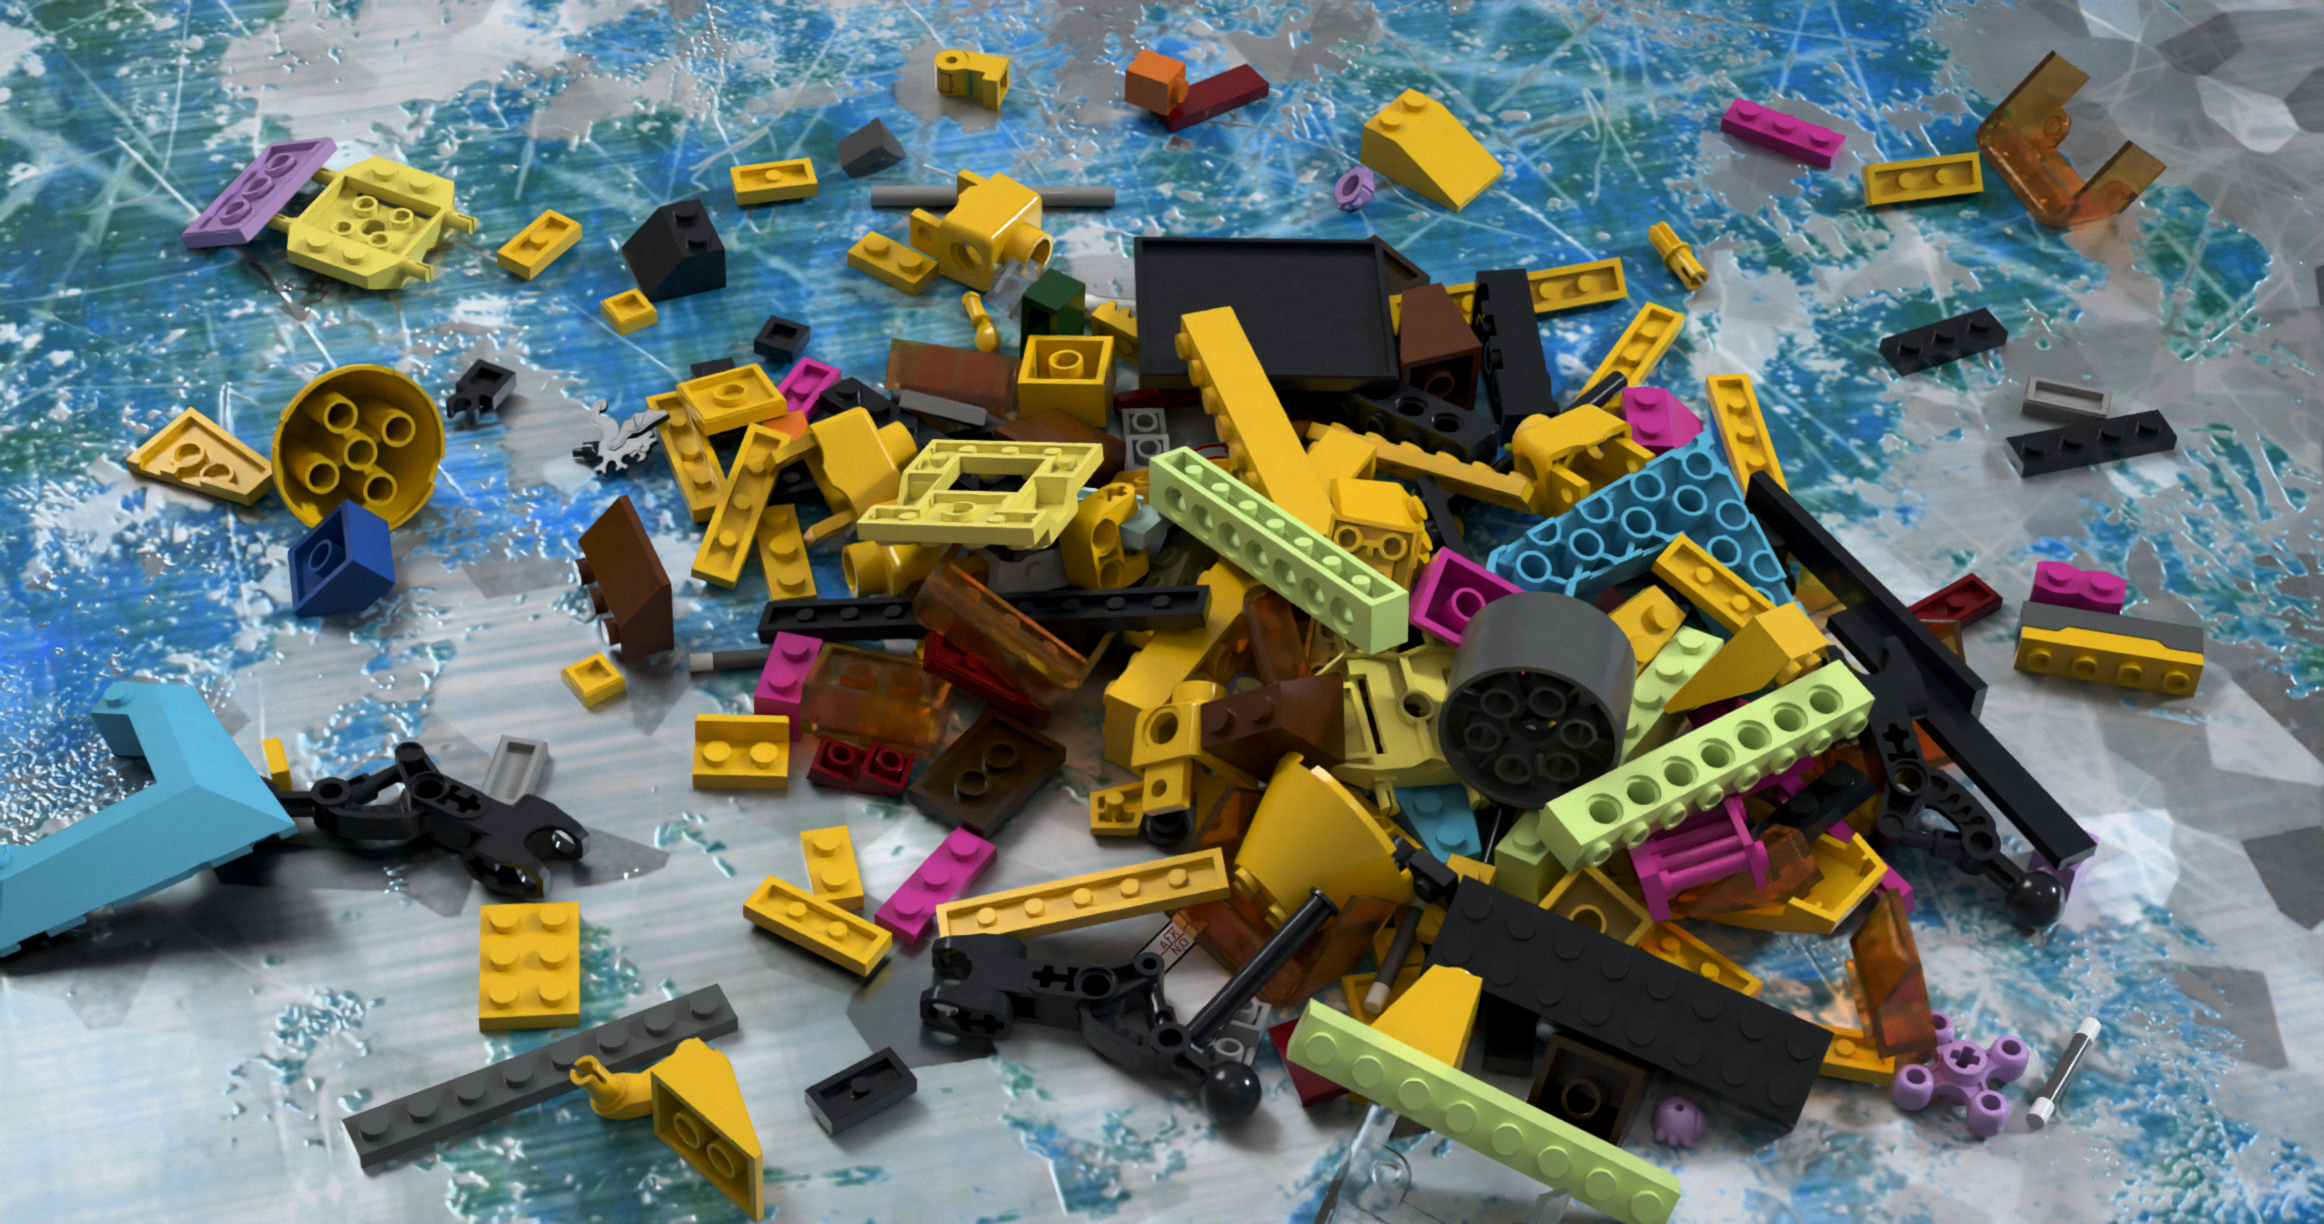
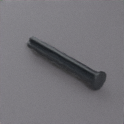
[1185,886,1341,1050]

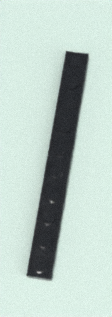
[757,585,1213,644]

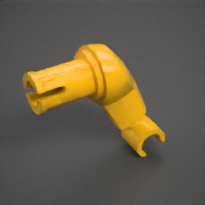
[570,1039,693,1120]

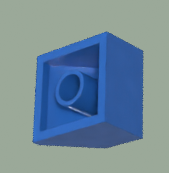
[287,498,396,617]

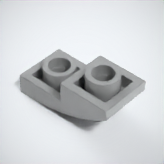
[1121,408,1170,470]
[1202,998,1272,1068]

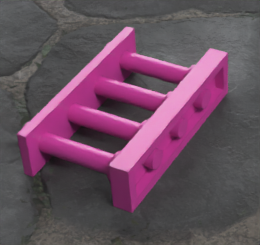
[1625,793,1771,923]

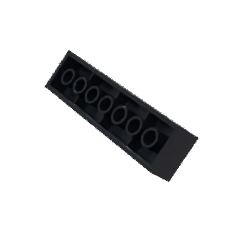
[1424,874,1834,1131]

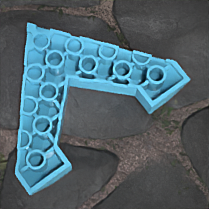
[1485,429,1810,702]
[0,681,299,957]

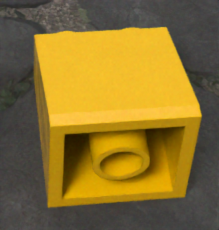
[1346,964,1483,1117]

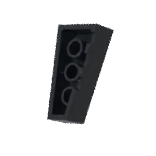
[1469,268,1560,447]

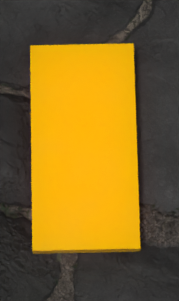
[1298,513,1424,710]

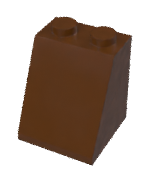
[1395,282,1482,411]
[994,407,1126,489]
[1201,672,1345,784]

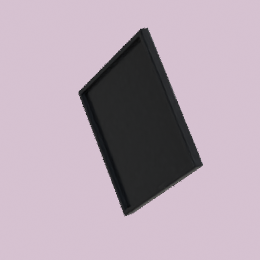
[1133,237,1399,392]

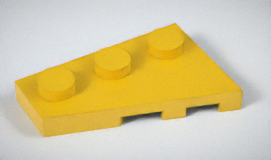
[125,407,275,506]
[1579,585,1687,693]

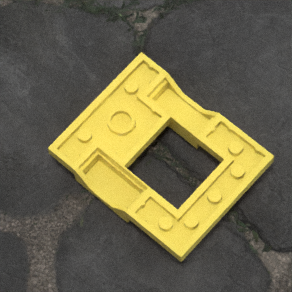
[856,439,1104,550]

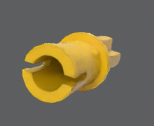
[1648,221,1709,291]

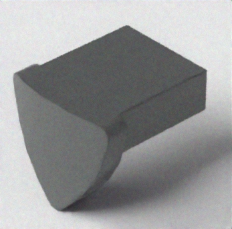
[837,117,907,177]

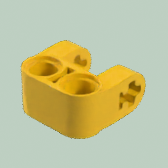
[1058,482,1150,589]

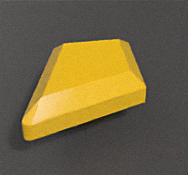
[1089,780,1145,835]

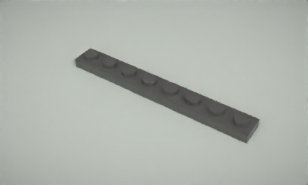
[341,983,738,1169]

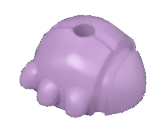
[1334,166,1375,210]
[1651,1096,1708,1148]

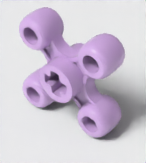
[1892,1010,2029,1137]

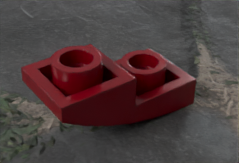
[806,734,915,796]
[1267,1017,1350,1109]

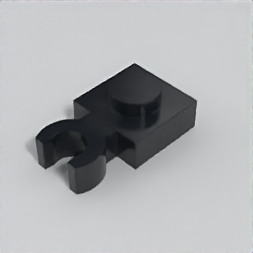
[446,359,517,426]
[1391,835,1459,912]

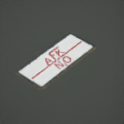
[1133,908,1214,975]

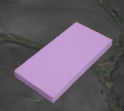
[181,137,338,249]

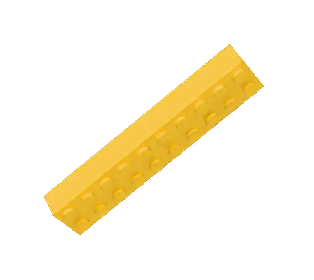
[1101,428,1377,770]

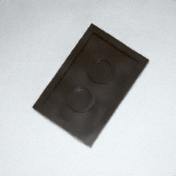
[907,707,1067,840]

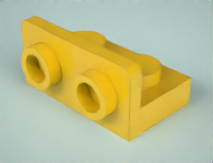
[692,714,790,789]

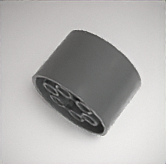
[1438,591,1637,810]

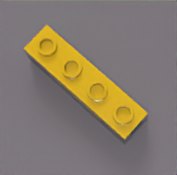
[2013,600,2204,697]

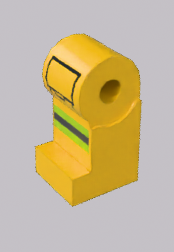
[934,50,1010,110]

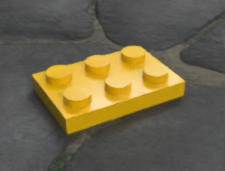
[478,901,580,1031]

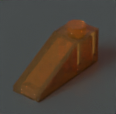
[1667,824,1825,918]

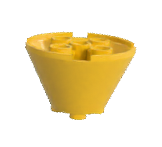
[271,364,445,531]
[1231,752,1417,934]

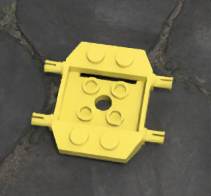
[266,155,478,289]
[1314,630,1490,817]

